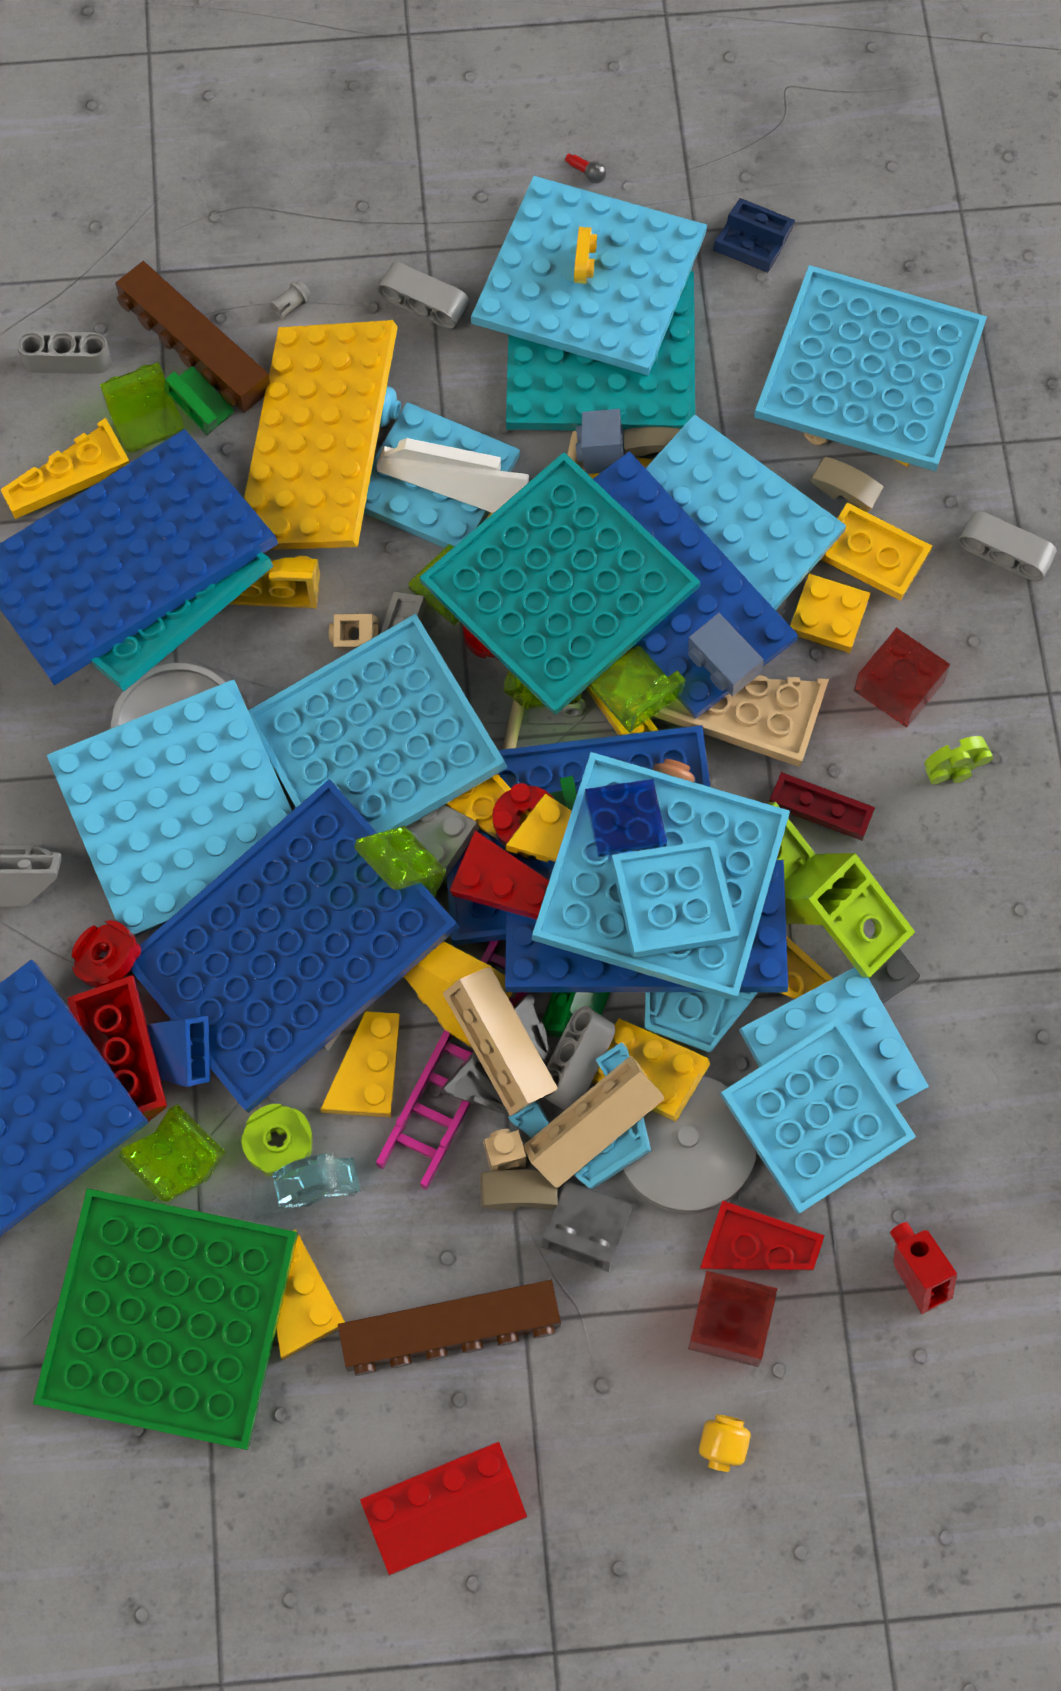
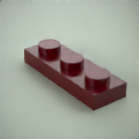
[769,772,875,841]

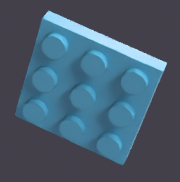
[611,839,739,958]

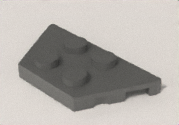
[439,993,553,1116]

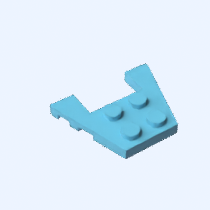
[645,992,758,1053]
[508,1042,651,1189]

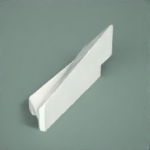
[377,438,529,513]

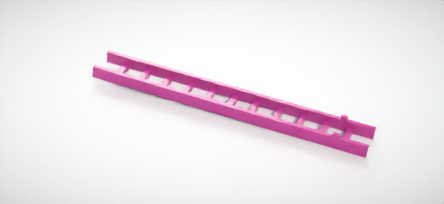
[376,940,528,1190]

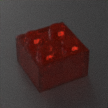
[853,627,950,728]
[688,1271,778,1367]

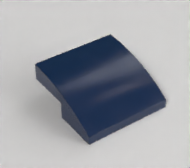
[713,198,795,273]

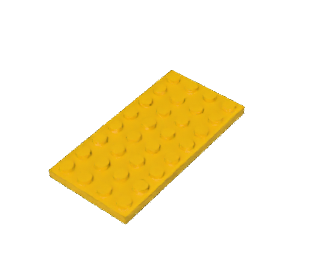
[244,320,398,550]

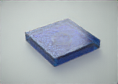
[584,779,667,857]

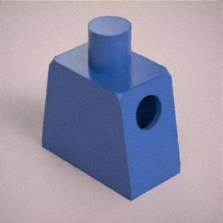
[147,1015,210,1087]

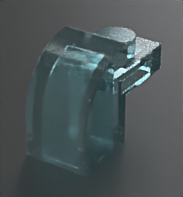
[272,1153,361,1208]

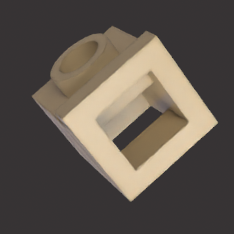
[329,614,380,651]
[483,1129,526,1171]

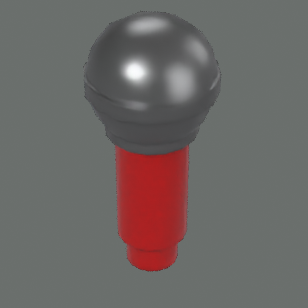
[565,153,607,183]

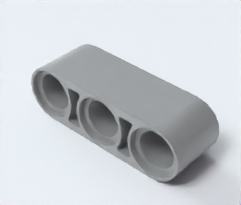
[377,262,470,329]
[16,331,112,374]
[958,511,1057,581]
[543,1006,615,1111]

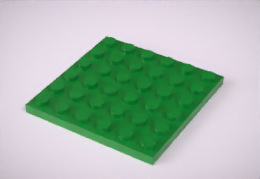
[33,1188,298,1450]

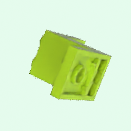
[768,802,915,978]

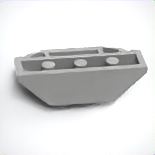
[0,845,62,908]

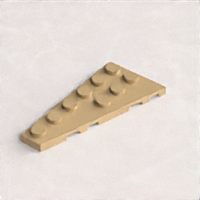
[612,669,829,767]

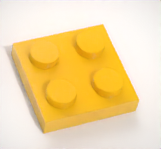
[790,573,871,653]

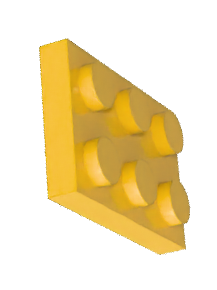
[820,503,932,601]
[591,1018,710,1122]

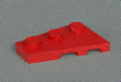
[450,830,549,920]
[700,1200,825,1271]

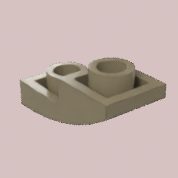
[624,427,681,457]
[809,456,884,512]
[480,1170,558,1212]

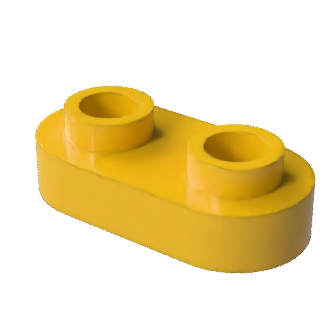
[574,226,597,284]

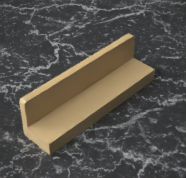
[443,967,557,1116]
[523,1055,664,1188]

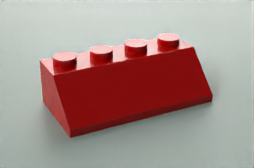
[67,975,167,1122]
[360,1441,527,1576]

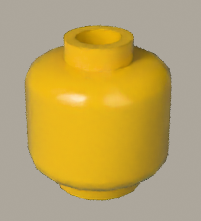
[699,1414,751,1472]

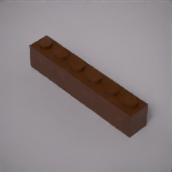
[115,261,270,413]
[338,1279,561,1376]

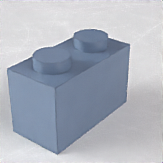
[576,408,623,474]
[688,613,764,697]

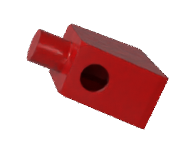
[890,1222,957,1314]

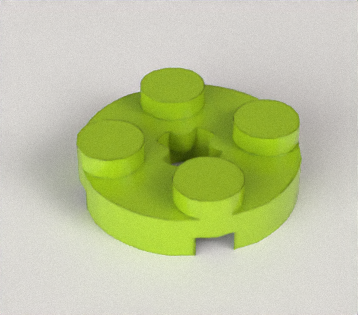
[924,736,994,785]
[241,1104,313,1176]

